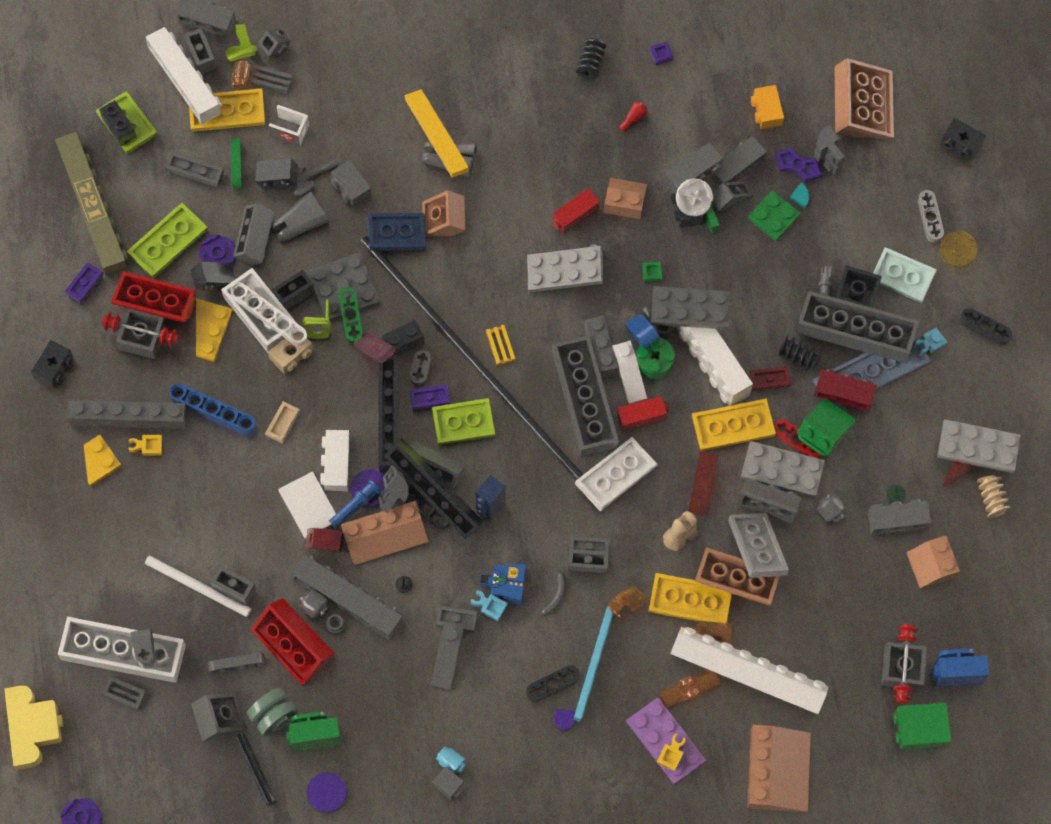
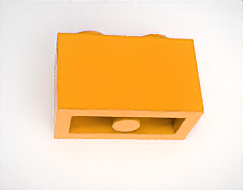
[751,85,784,130]

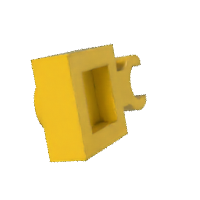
[129,435,163,456]
[657,734,685,772]

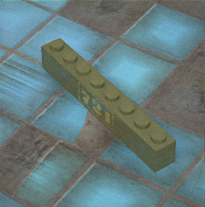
[55,132,128,275]

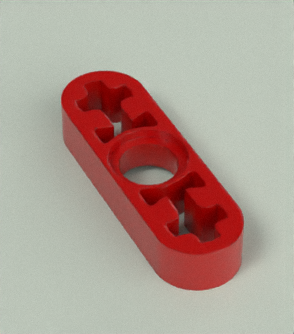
[774,420,822,459]

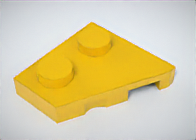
[84,435,122,487]

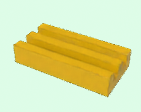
[486,325,515,366]

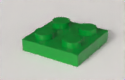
[748,191,801,241]

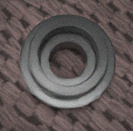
[326,614,345,634]

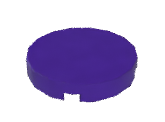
[199,235,236,266]
[351,469,385,508]
[306,772,347,813]
[61,798,102,824]

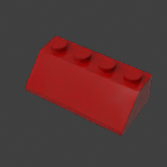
[111,271,196,323]
[250,598,335,686]

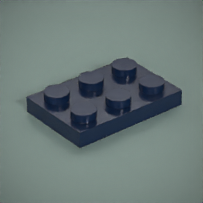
[367,213,426,251]

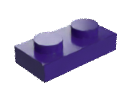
[65,262,104,304]
[409,384,450,411]

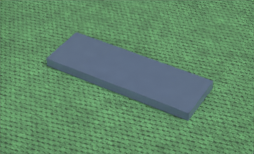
[813,337,931,409]

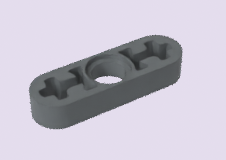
[207,653,266,674]

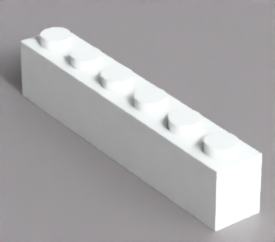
[146,27,222,124]

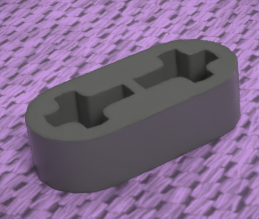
[410,350,431,386]

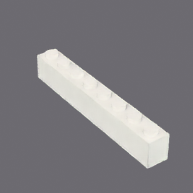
[670,627,829,714]

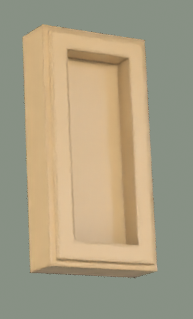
[265,401,300,444]

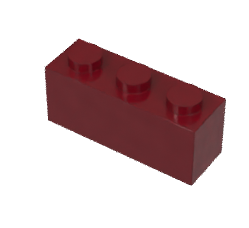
[814,369,877,412]

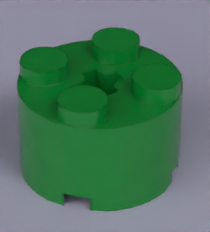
[636,337,675,380]

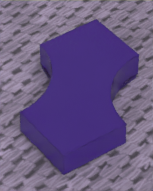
[774,148,822,183]

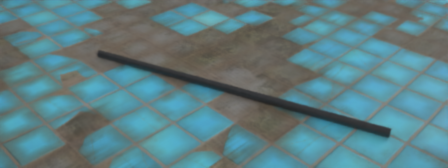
[360,236,584,480]

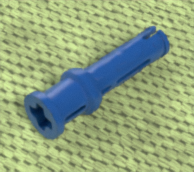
[329,480,381,530]

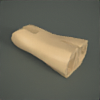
[663,512,698,551]

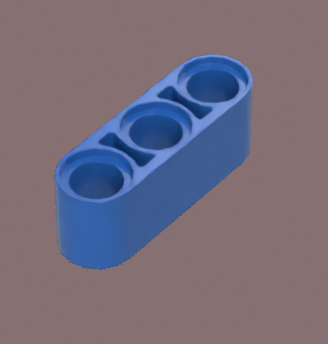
[625,313,660,348]

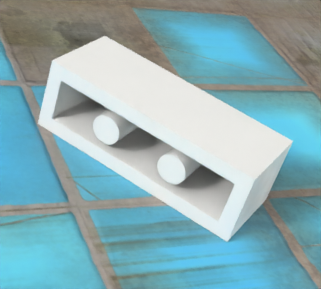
[320,430,350,491]

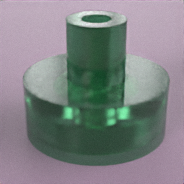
[885,485,906,504]

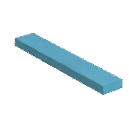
[574,606,615,723]

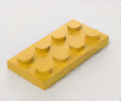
[189,89,265,132]
[692,398,776,452]
[648,573,732,627]

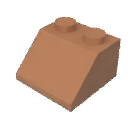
[604,178,647,219]
[422,190,465,237]
[906,536,960,589]

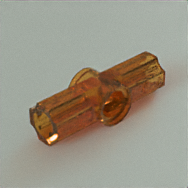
[659,670,720,708]

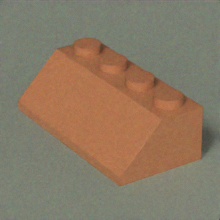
[341,501,429,566]
[695,547,780,606]

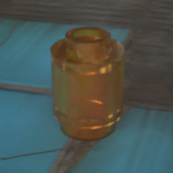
[231,59,252,88]

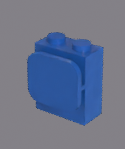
[931,649,989,687]

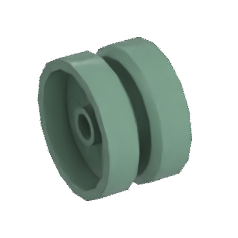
[246,688,298,737]

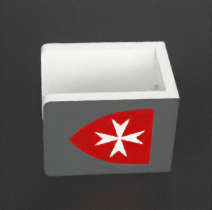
[268,105,309,146]

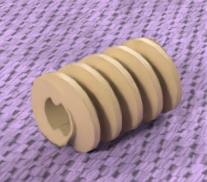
[977,475,1011,518]

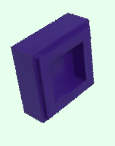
[650,42,673,65]

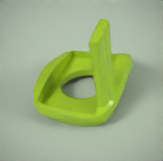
[226,24,258,62]
[302,300,331,339]

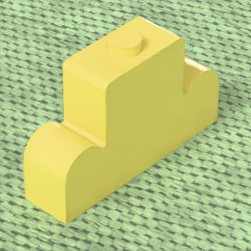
[4,686,63,770]

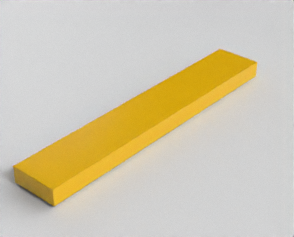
[405,89,469,178]

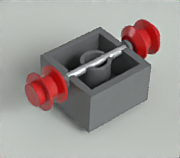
[102,308,179,359]
[881,624,927,704]

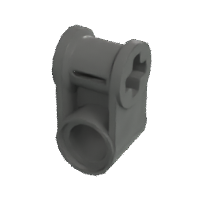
[130,628,156,669]

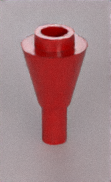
[618,101,648,132]

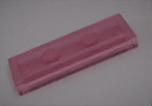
[353,332,396,363]

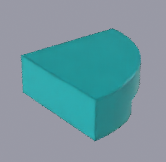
[790,183,809,209]

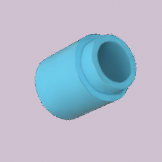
[436,746,466,774]

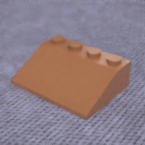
[835,58,894,139]
[747,725,811,812]

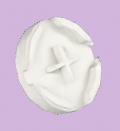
[676,178,713,216]

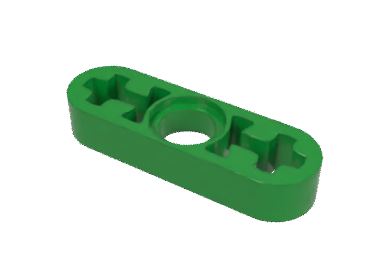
[231,138,242,189]
[338,287,363,342]

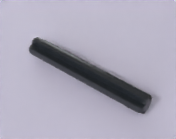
[235,732,275,806]

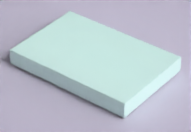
[873,247,937,304]

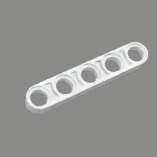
[230,283,307,346]

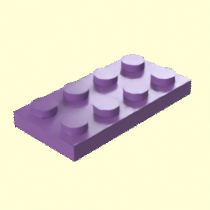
[626,698,706,785]

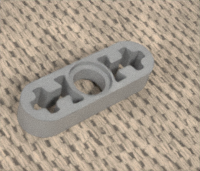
[918,190,944,243]

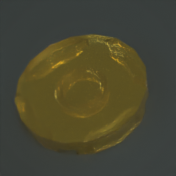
[939,230,978,267]

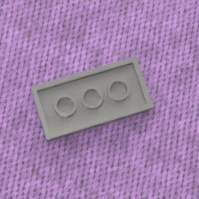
[527,246,603,293]
[937,419,1020,473]
[740,441,825,498]
[728,513,789,578]

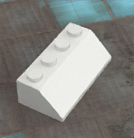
[221,268,295,353]

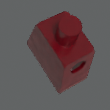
[305,528,344,553]

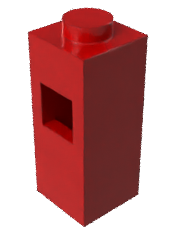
[552,188,600,234]
[617,396,669,431]

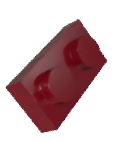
[749,366,791,391]

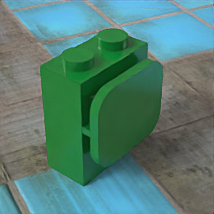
[797,398,856,456]
[893,703,951,750]
[286,712,342,752]

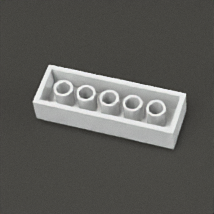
[673,326,753,406]
[58,617,186,683]

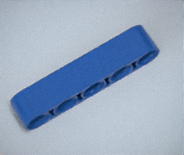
[169,383,257,437]

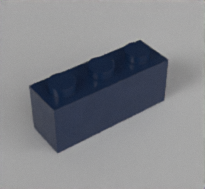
[475,474,506,520]

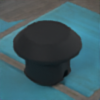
[395,576,413,593]

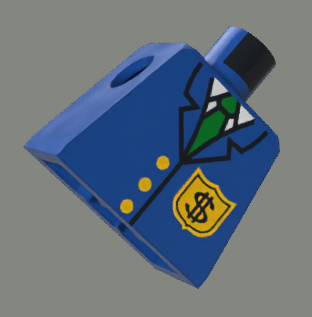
[480,564,526,605]

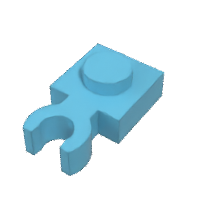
[913,328,947,356]
[471,590,508,622]

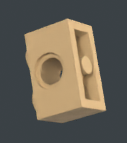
[268,332,313,374]

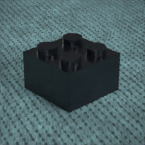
[835,265,882,308]

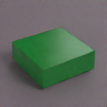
[642,261,663,282]

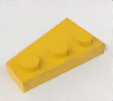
[196,298,233,362]

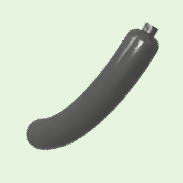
[540,571,566,615]

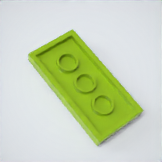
[127,203,208,279]

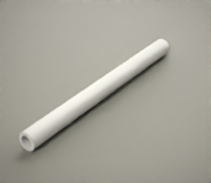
[145,555,252,617]

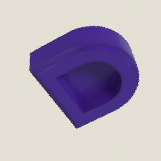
[554,709,575,731]

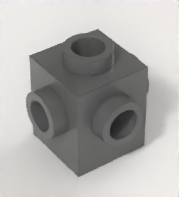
[258,28,291,56]

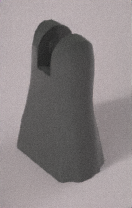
[421,141,477,178]
[271,192,329,242]

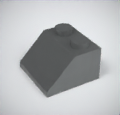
[191,693,247,741]

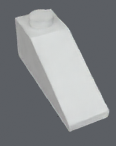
[612,341,647,405]

